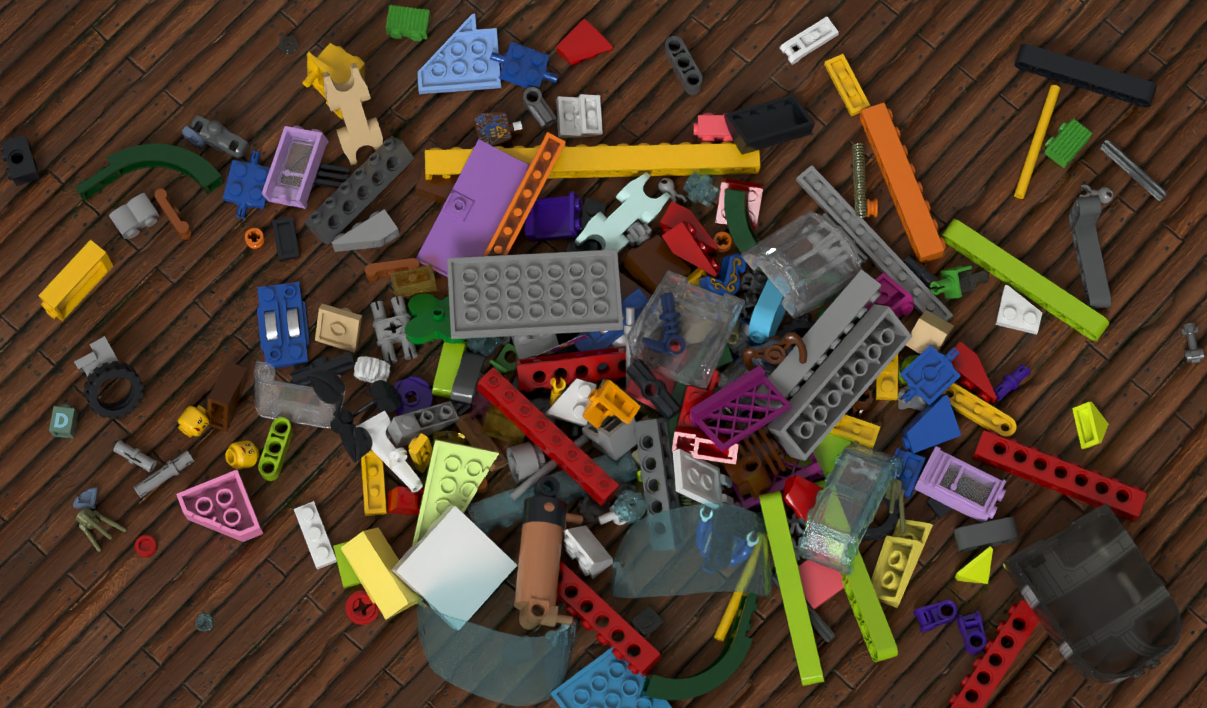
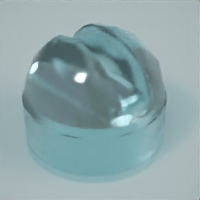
[195,612,213,632]

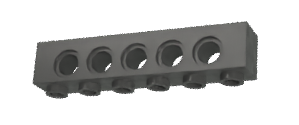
[304,136,415,245]
[634,418,686,551]

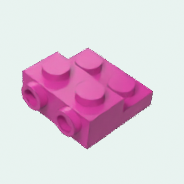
[866,273,914,318]

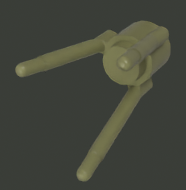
[869,479,905,534]
[76,507,127,552]

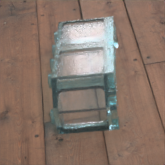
[799,441,904,576]

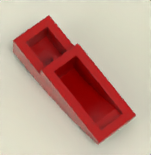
[672,426,739,464]

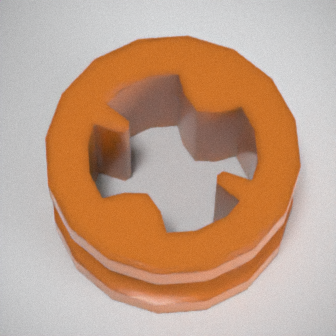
[866,199,878,217]
[245,228,264,249]
[713,232,732,253]

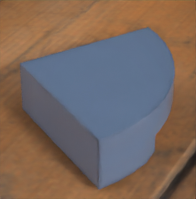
[182,126,206,150]
[73,488,99,510]

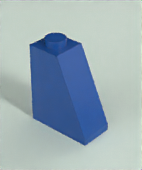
[901,394,961,453]

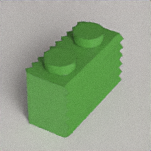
[386,5,431,41]
[1044,118,1092,169]

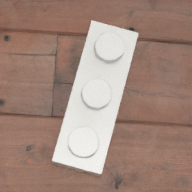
[294,501,337,569]

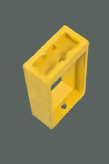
[38,240,114,322]

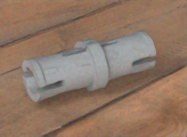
[113,440,157,473]

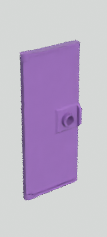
[416,139,530,277]

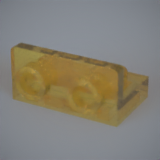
[481,404,526,445]

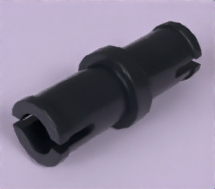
[903,254,940,289]

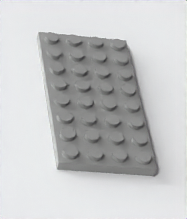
[447,249,623,339]

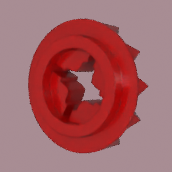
[345,590,380,625]

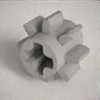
[626,222,652,247]

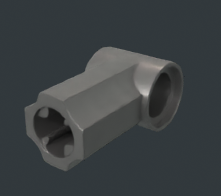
[523,87,557,129]

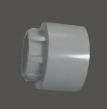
[506,442,546,483]

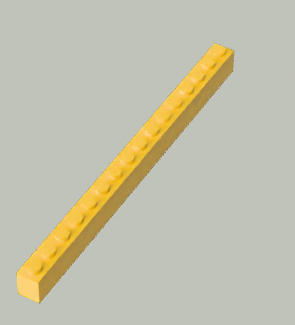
[425,141,760,180]

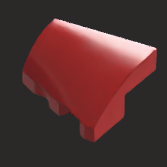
[556,19,613,66]
[782,475,830,533]

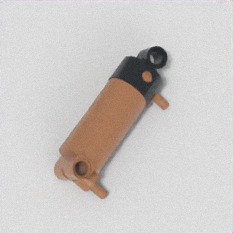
[514,475,583,630]

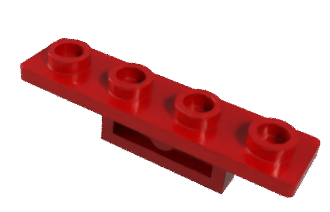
[676,368,720,431]

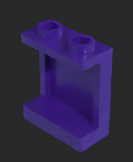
[525,191,582,242]

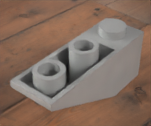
[331,209,400,252]
[388,401,459,448]

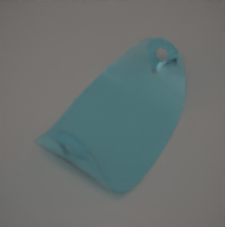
[610,503,772,598]
[417,599,578,706]

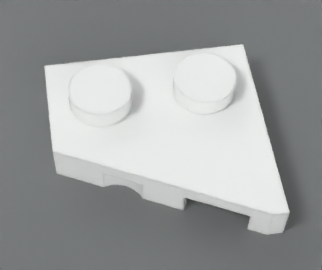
[995,285,1042,335]
[545,379,596,427]

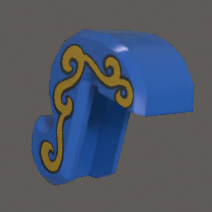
[699,253,747,299]

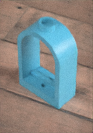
[748,270,793,343]

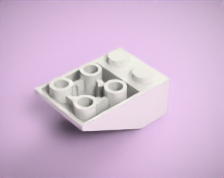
[564,526,613,579]

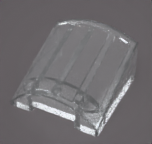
[741,210,862,319]
[627,270,745,388]

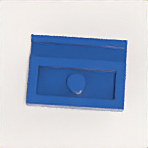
[882,448,927,499]

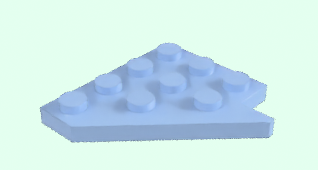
[417,14,501,94]

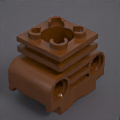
[714,423,786,500]

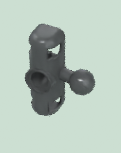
[189,115,250,158]

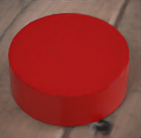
[135,535,157,558]

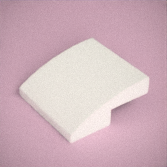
[556,94,603,138]

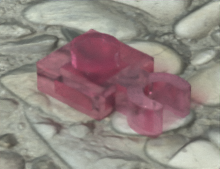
[471,390,494,423]

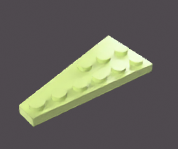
[412,439,499,546]

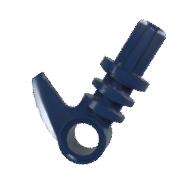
[642,293,686,357]

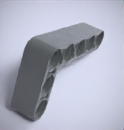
[1069,195,1111,310]

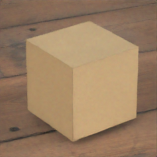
[906,310,954,354]

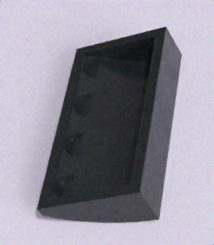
[724,94,815,155]

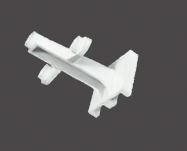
[356,411,423,492]

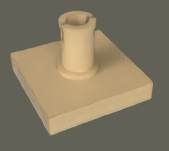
[315,304,362,353]

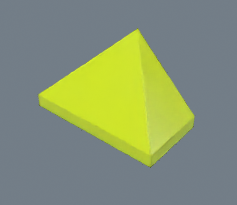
[1072,402,1109,449]
[955,546,993,584]

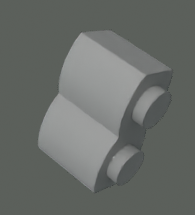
[109,193,160,239]

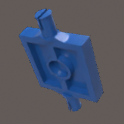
[490,41,558,89]
[223,151,270,219]
[900,345,961,406]

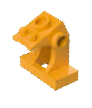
[582,380,641,429]

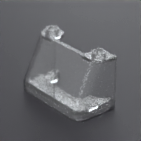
[254,361,346,428]

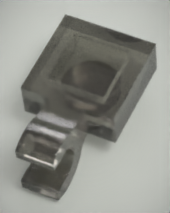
[958,269,989,294]

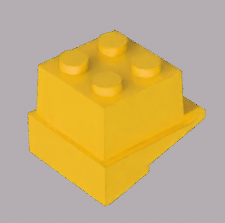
[303,43,365,119]

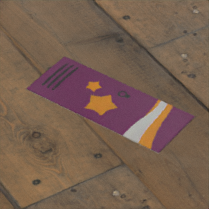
[536,335,589,357]

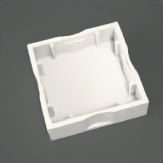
[391,505,517,630]

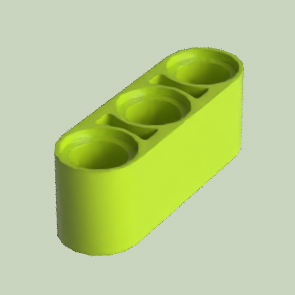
[432,340,467,399]
[258,417,293,481]

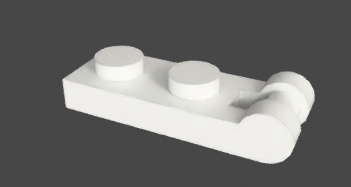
[780,17,839,65]

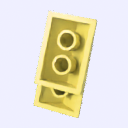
[871,519,933,608]
[341,528,424,620]

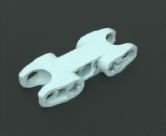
[574,172,671,254]

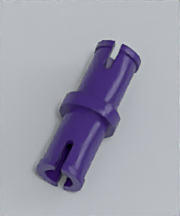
[993,363,1031,401]

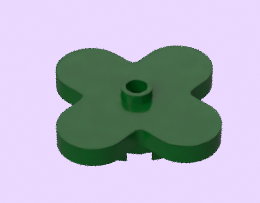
[405,293,467,344]

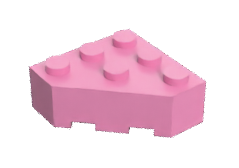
[176,470,263,542]

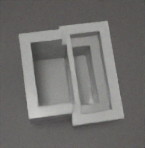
[74,336,120,377]
[582,415,637,461]

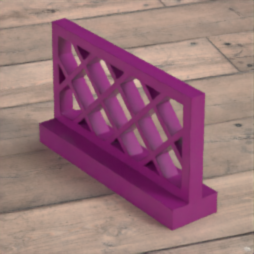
[690,365,792,452]
[724,441,825,512]

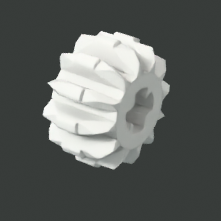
[354,356,390,384]

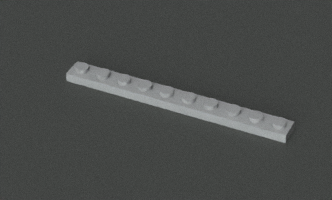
[796,165,953,322]

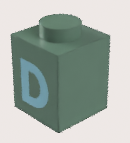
[49,404,79,439]

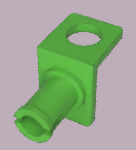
[930,265,972,299]
[489,343,519,376]

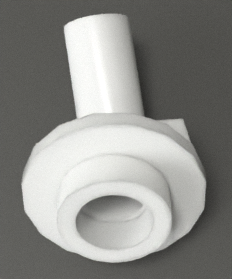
[598,504,628,525]

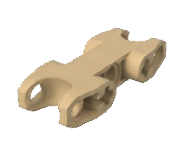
[322,63,383,165]

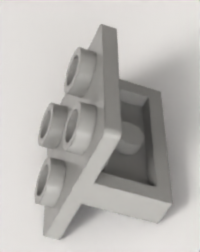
[511,334,559,359]

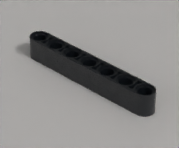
[1014,44,1157,107]

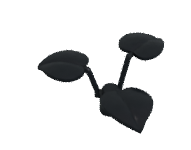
[307,371,402,463]

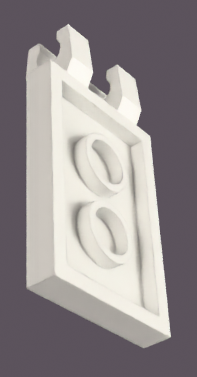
[673,449,734,510]

